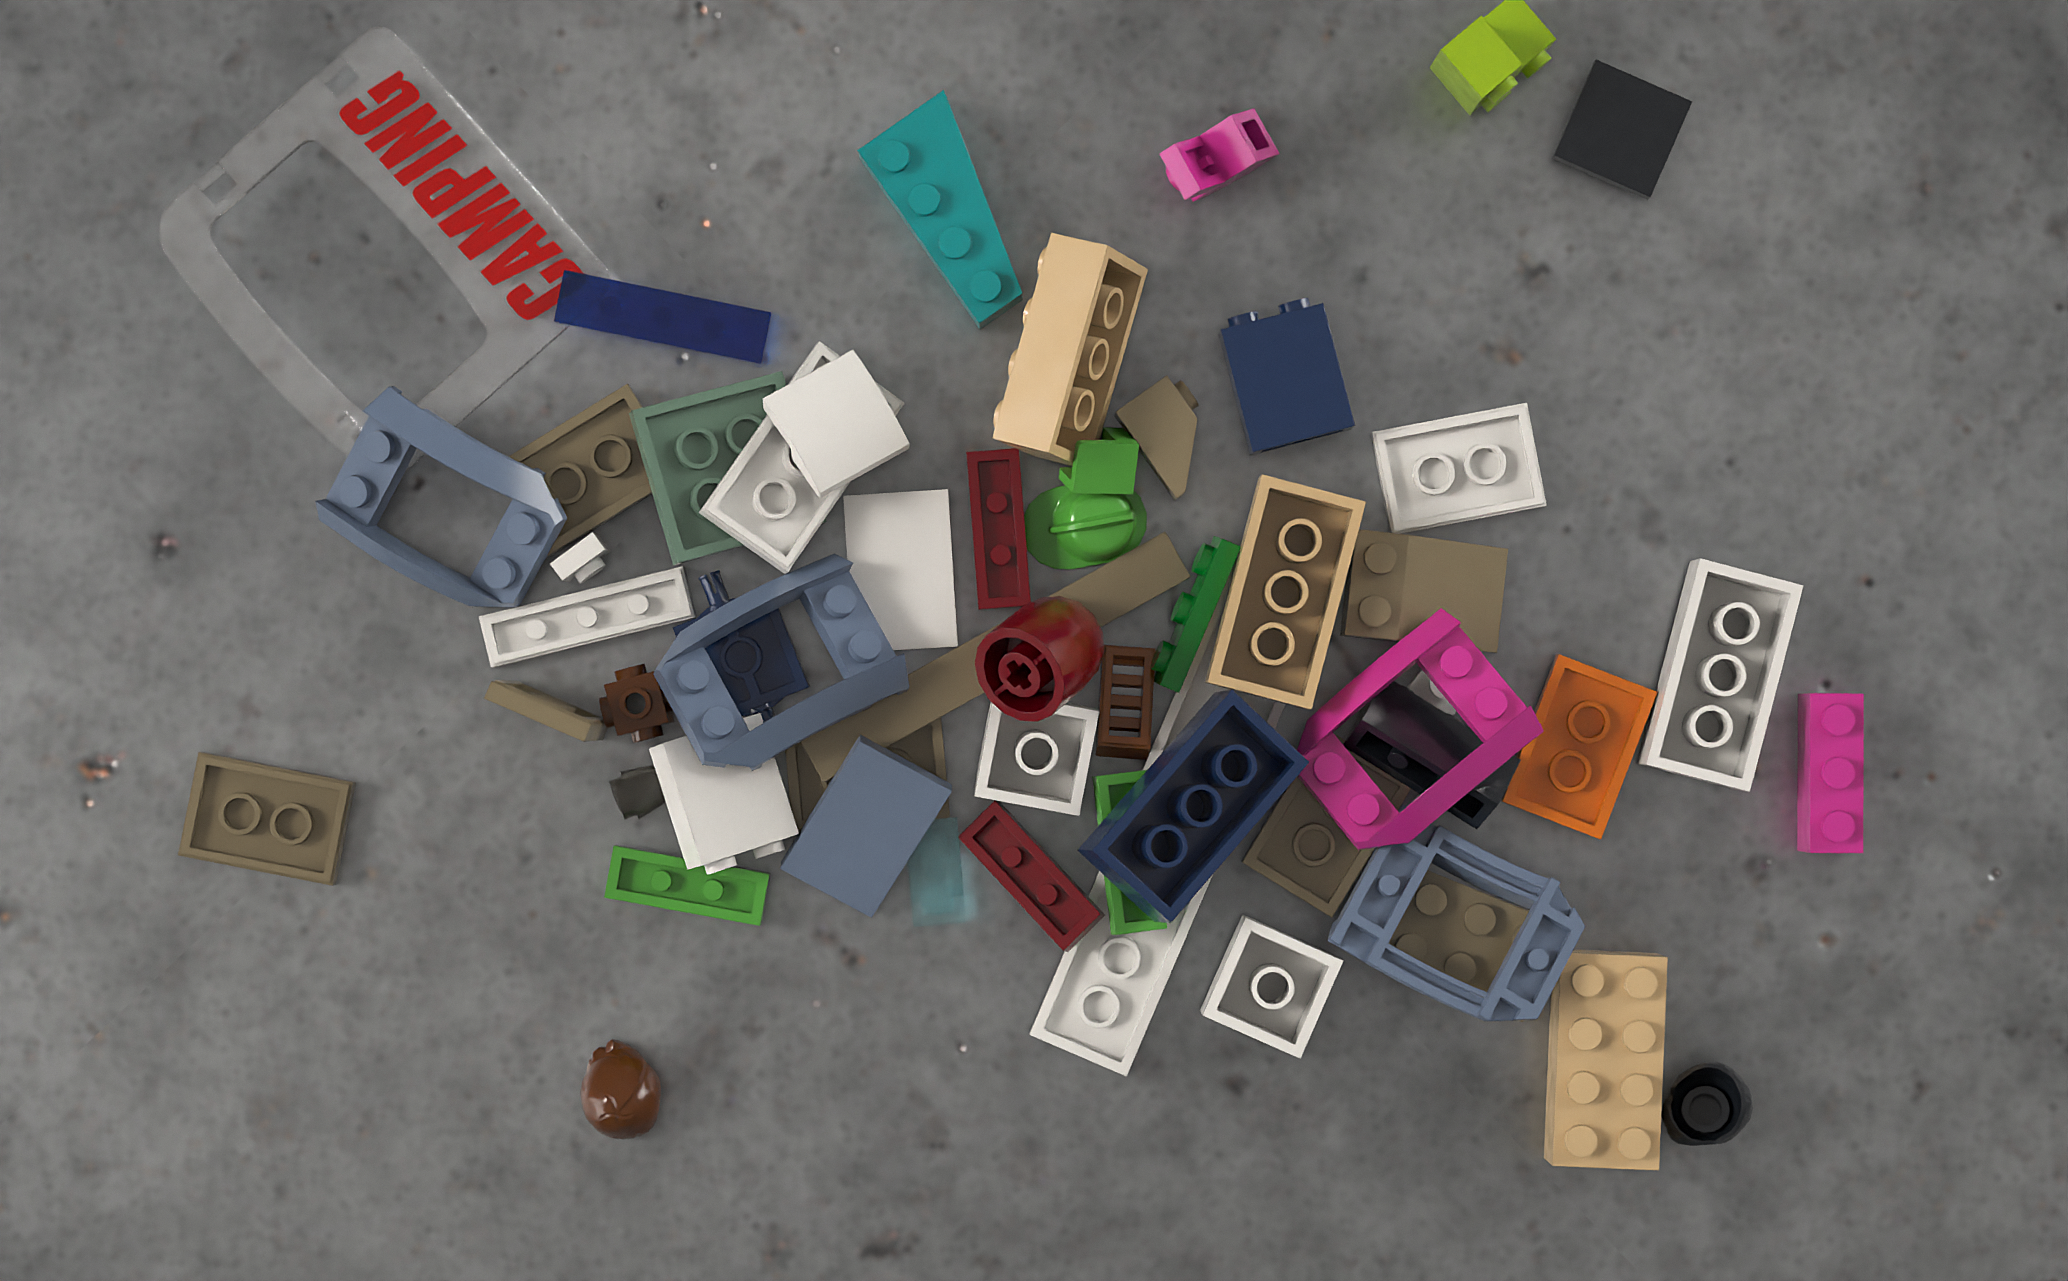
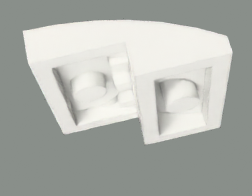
[763,350,910,498]

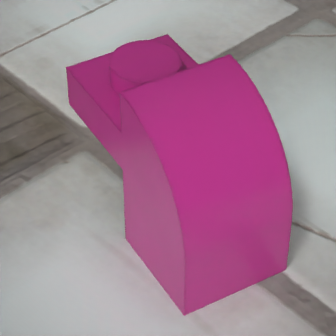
[1159,108,1279,202]

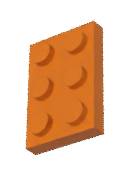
[1501,654,1657,840]

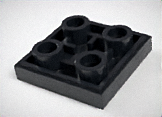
[1552,59,1693,200]

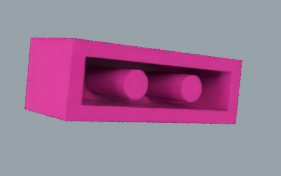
[1797,693,1864,853]

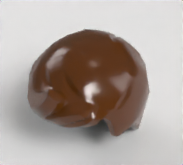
[580,1039,661,1139]

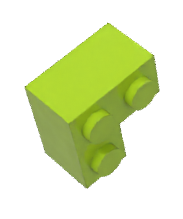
[1430,0,1556,115]

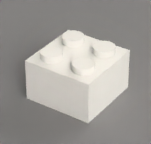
[973,701,1099,816]
[1200,914,1343,1059]

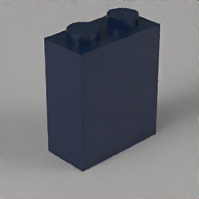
[1218,298,1355,456]

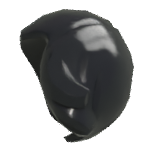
[1661,1062,1753,1146]

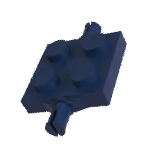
[672,570,810,723]

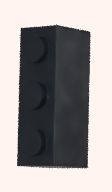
[1343,681,1521,829]

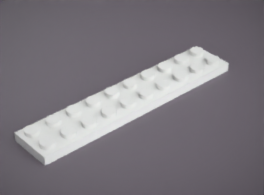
[1029,553,1286,1076]

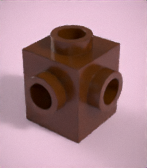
[599,664,675,743]

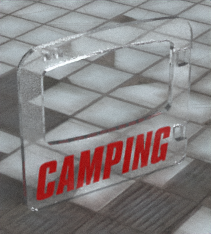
[159,26,610,468]

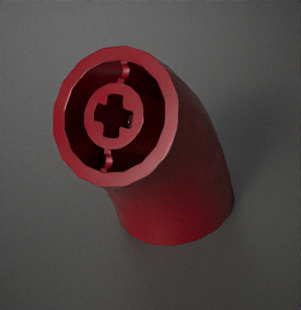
[975,596,1105,722]

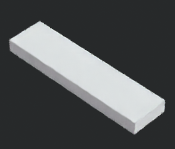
[479,566,697,668]

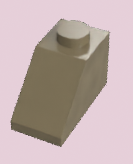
[1114,375,1199,501]

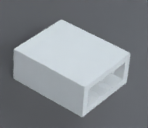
[649,713,799,875]

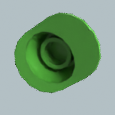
[1024,485,1147,569]

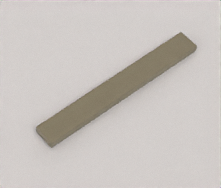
[800,532,1191,783]

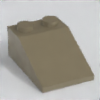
[1340,529,1508,653]

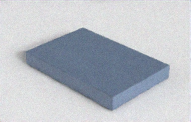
[780,735,952,918]

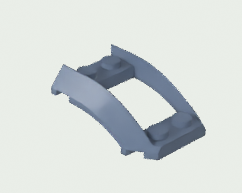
[315,386,567,607]
[653,553,909,771]
[1328,804,1585,1021]

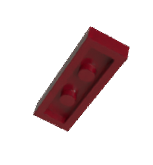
[966,448,1031,610]
[958,801,1105,952]

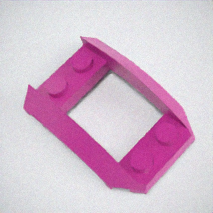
[1297,608,1544,850]

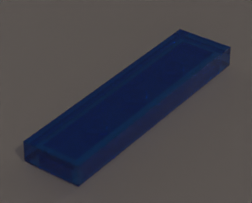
[554,270,771,365]

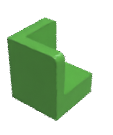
[1059,427,1139,494]

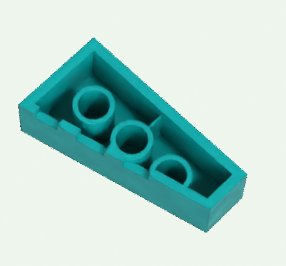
[857,90,1023,330]

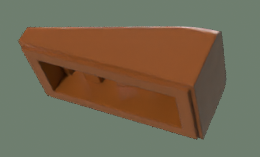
[1095,645,1155,760]

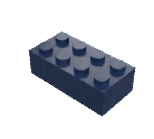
[1077,690,1309,923]

